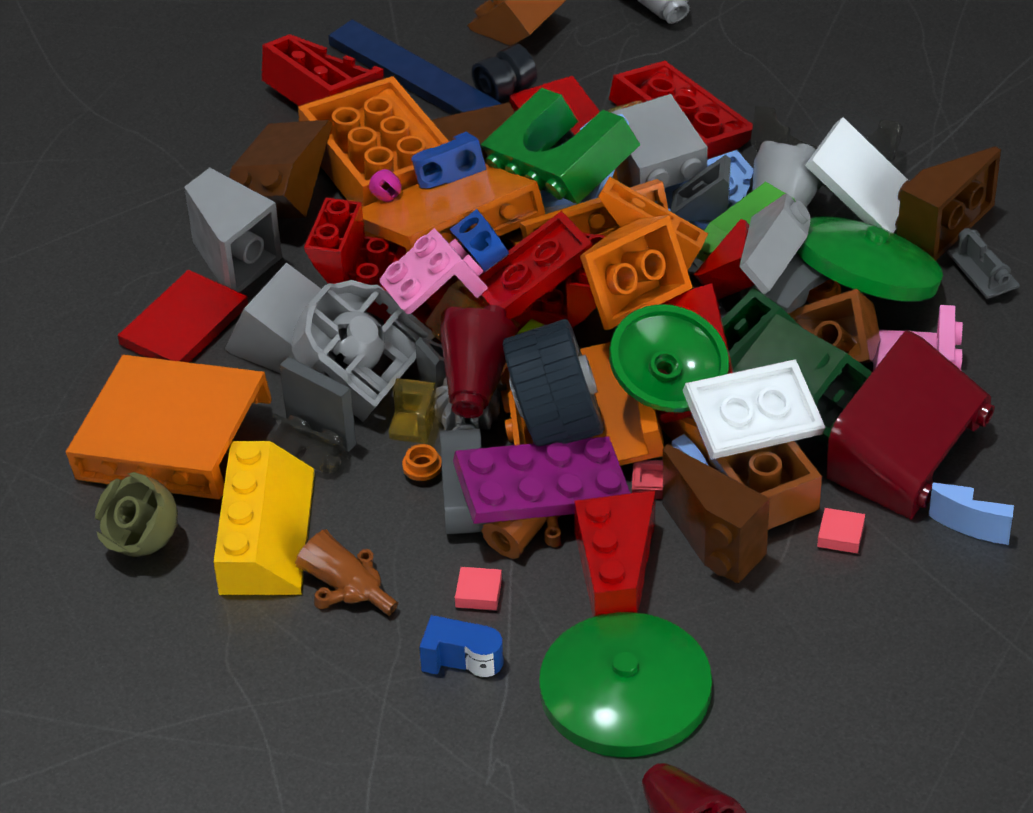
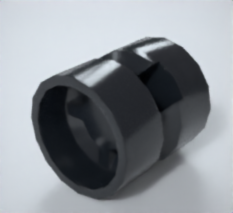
[471,44,537,102]

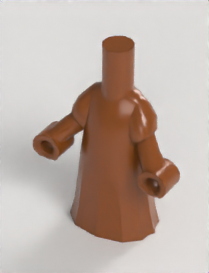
[481,515,561,559]
[295,529,399,616]

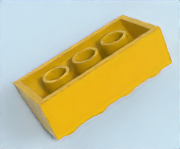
[213,441,315,595]

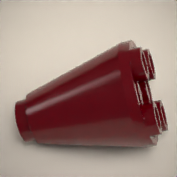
[440,305,518,418]
[642,763,747,813]

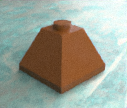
[788,289,880,365]

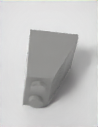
[611,94,708,188]
[184,168,282,292]
[225,263,348,375]

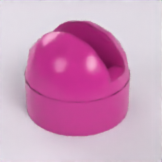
[369,169,402,202]

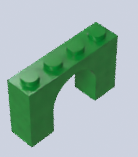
[480,88,640,204]

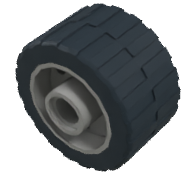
[503,319,604,446]

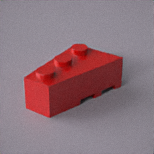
[261,34,384,106]
[574,490,656,617]

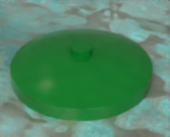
[797,217,943,301]
[539,612,712,757]

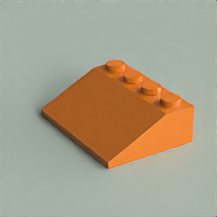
[298,76,449,207]

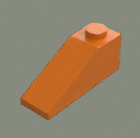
[598,177,708,271]

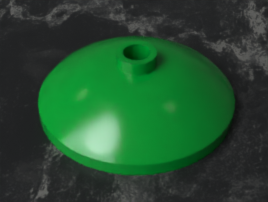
[609,304,729,412]

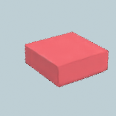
[632,460,663,499]
[817,508,865,554]
[455,567,502,611]

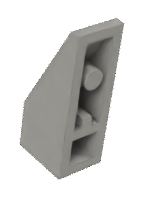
[739,193,811,294]

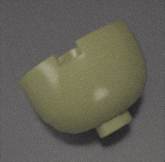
[95,472,178,557]

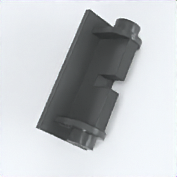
[947,228,1020,299]

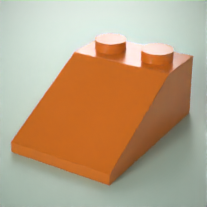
[580,215,693,330]

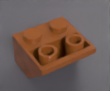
[467,0,566,46]

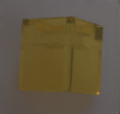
[389,378,436,443]

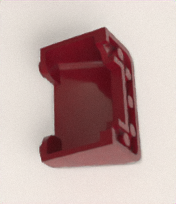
[827,330,995,519]

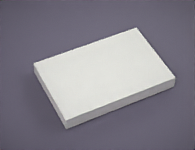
[805,117,908,233]
[682,359,826,460]

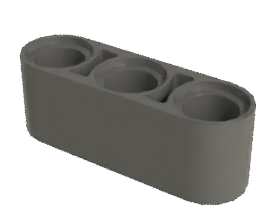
[440,429,486,535]

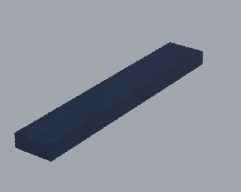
[328,19,501,115]

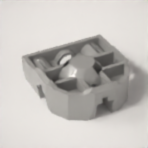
[292,280,436,422]

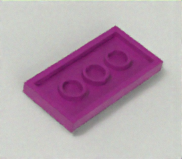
[453,436,630,524]

